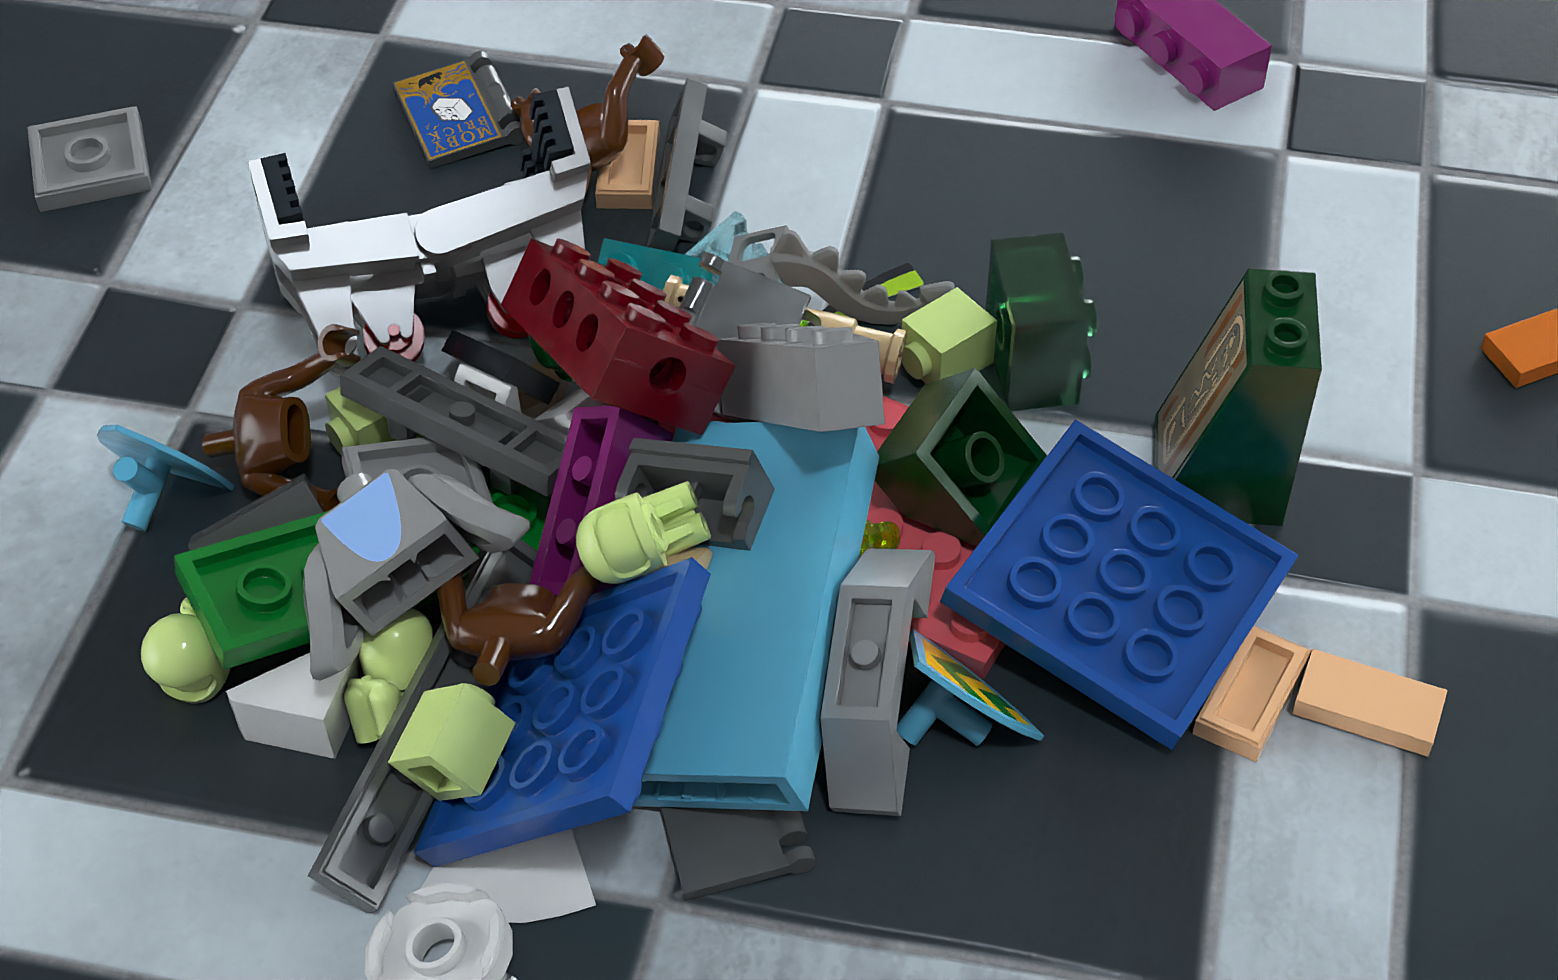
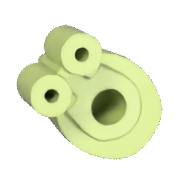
[576,481,711,584]
[141,597,230,704]
[344,608,433,744]

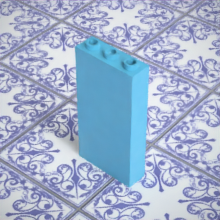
[632,421,879,811]

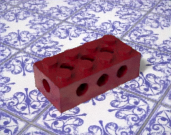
[501,238,736,435]

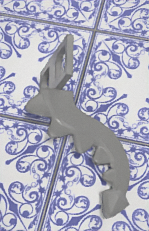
[728,225,955,325]

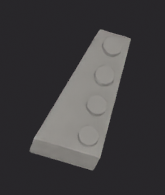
[717,322,885,432]

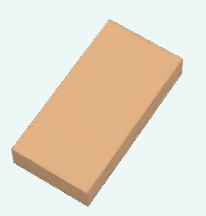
[595,120,660,209]
[1193,626,1312,763]
[1292,649,1448,757]

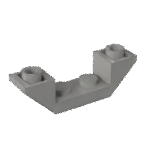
[820,548,936,816]

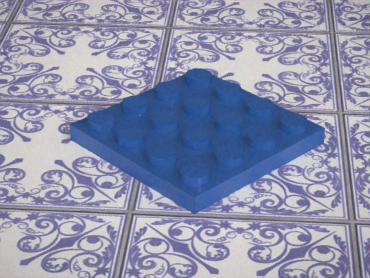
[940,419,1299,751]
[414,557,711,867]

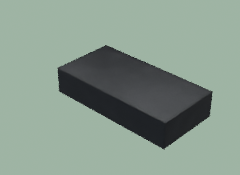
[441,329,560,405]

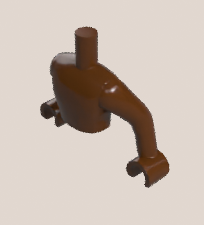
[510,34,665,195]
[202,324,361,512]
[436,564,615,686]

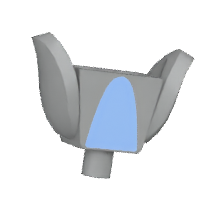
[303,469,530,681]

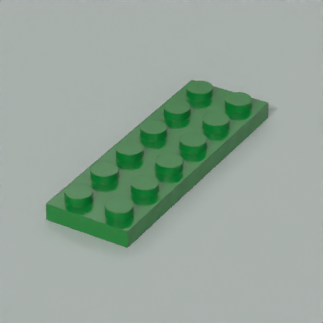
[174,466,553,670]

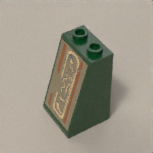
[1154,268,1322,526]

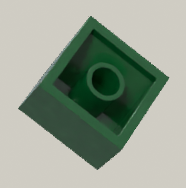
[875,367,1047,546]

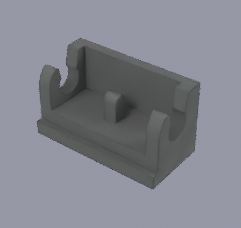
[615,438,775,551]

